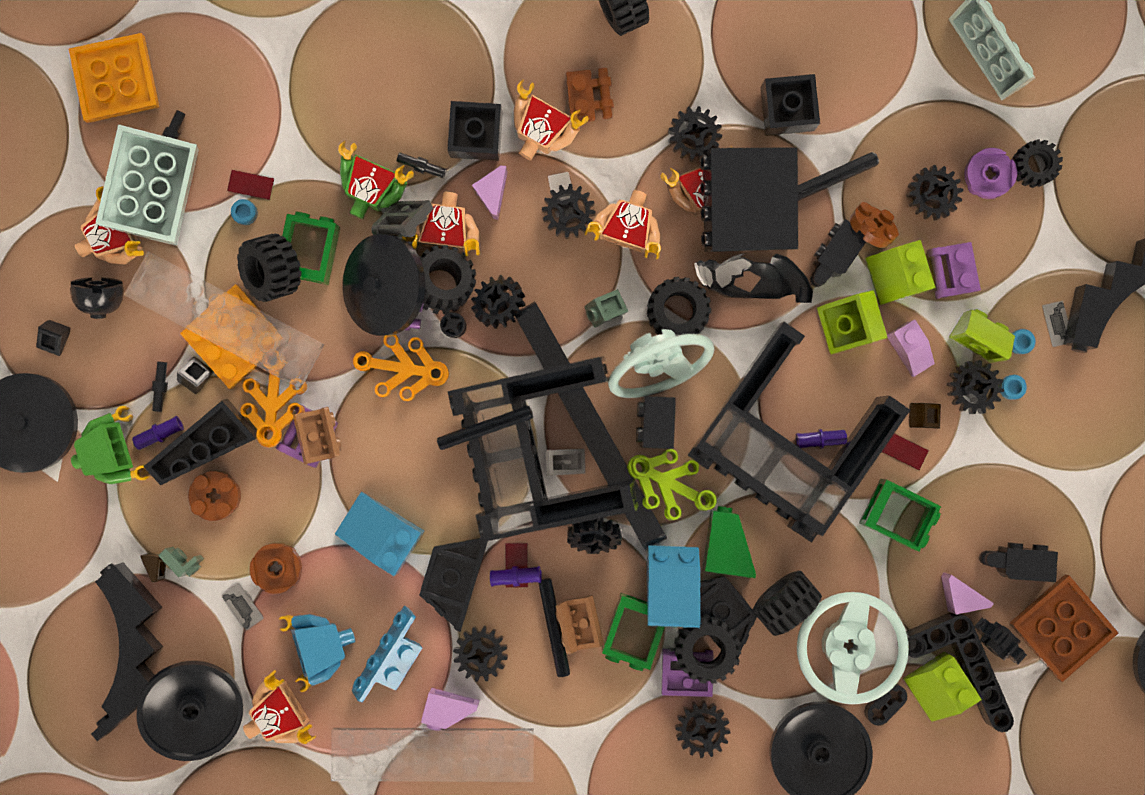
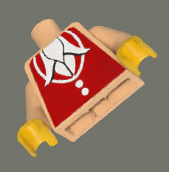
[513,79,589,160]
[75,186,144,264]
[585,190,661,259]
[402,192,480,256]
[243,670,316,744]

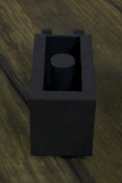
[809,219,866,288]
[979,542,1058,582]

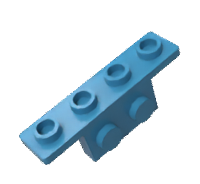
[352,606,423,703]

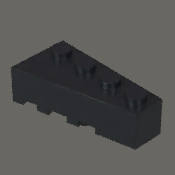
[143,399,257,486]

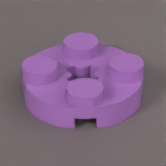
[964,148,1017,199]

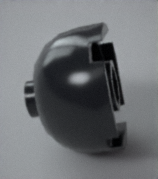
[70,277,124,319]

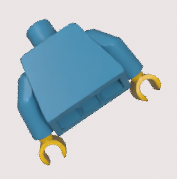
[279,614,355,692]

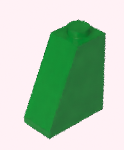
[703,506,756,578]

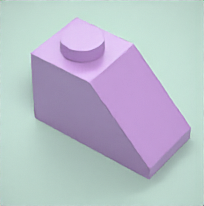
[887,320,935,377]
[421,688,480,730]

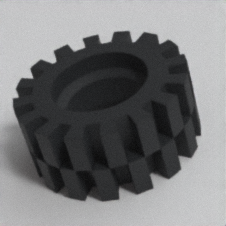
[1013,139,1063,188]

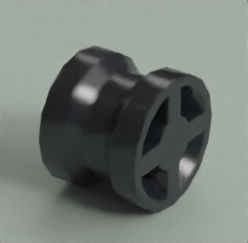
[440,312,467,338]

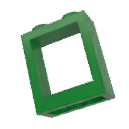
[282,211,341,285]
[859,479,941,552]
[601,593,665,671]

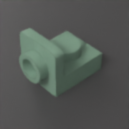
[585,289,629,328]
[158,547,204,578]

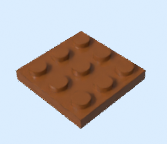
[1009,574,1119,682]

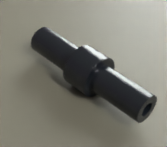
[162,110,186,139]
[397,152,446,178]
[151,361,168,412]

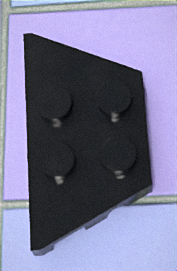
[419,538,488,632]
[700,576,757,658]

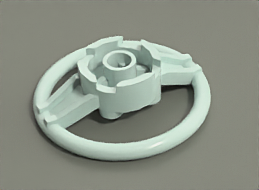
[608,329,714,398]
[797,592,909,704]

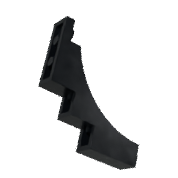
[1063,239,1145,353]
[91,562,163,741]

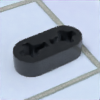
[864,684,908,726]

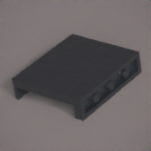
[700,147,798,252]

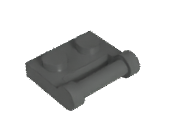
[371,200,434,237]

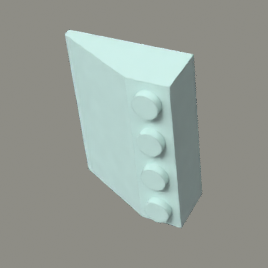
[949,0,1035,101]
[95,125,199,246]

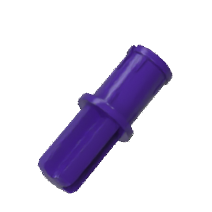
[132,416,184,450]
[796,429,847,449]

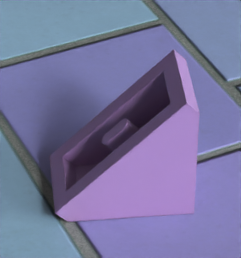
[472,165,507,220]
[941,572,994,614]

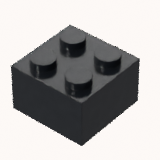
[760,74,820,136]
[448,101,503,161]
[636,396,676,449]

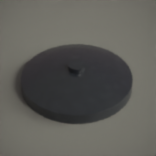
[342,234,425,336]
[0,373,78,473]
[137,661,243,761]
[769,701,873,795]

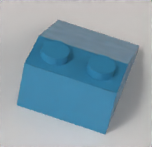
[335,492,424,576]
[646,545,700,628]

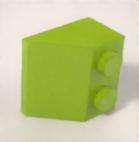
[865,240,935,305]
[817,290,888,354]
[949,309,1015,363]
[903,651,982,722]

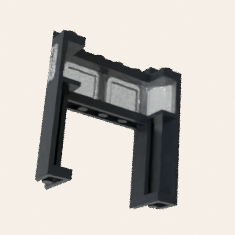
[688,321,910,543]
[448,356,638,542]

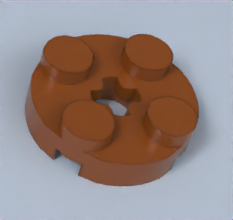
[850,202,899,248]
[188,471,241,521]
[250,543,302,594]

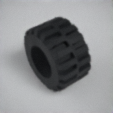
[599,0,649,36]
[237,233,301,302]
[419,245,476,314]
[646,277,711,336]
[753,570,822,636]
[674,614,741,684]

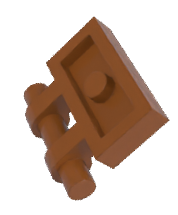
[566,68,614,122]

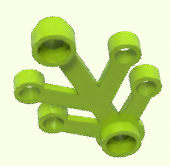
[627,449,717,521]

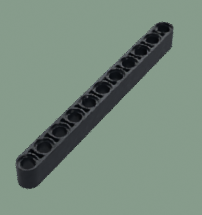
[515,301,667,551]

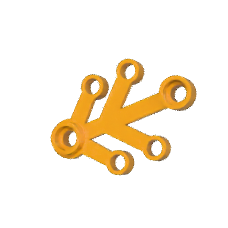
[353,335,449,402]
[240,350,307,448]

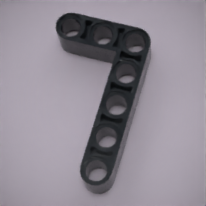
[897,612,1014,733]

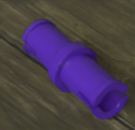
[490,566,542,587]

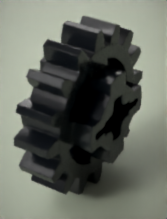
[668,106,722,162]
[906,165,963,221]
[542,184,596,239]
[471,275,526,329]
[947,360,1004,414]
[567,518,622,554]
[974,618,1027,665]
[453,625,508,682]
[675,700,731,758]

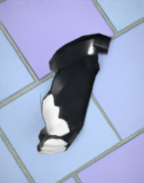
[694,253,813,303]

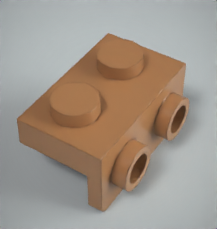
[293,407,341,465]
[556,595,604,654]

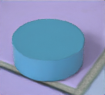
[231,199,258,225]
[1011,329,1036,354]
[999,375,1027,400]

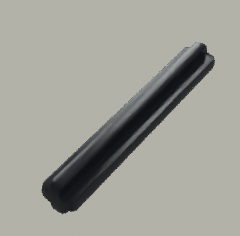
[798,152,879,201]
[437,406,533,450]
[538,578,570,677]

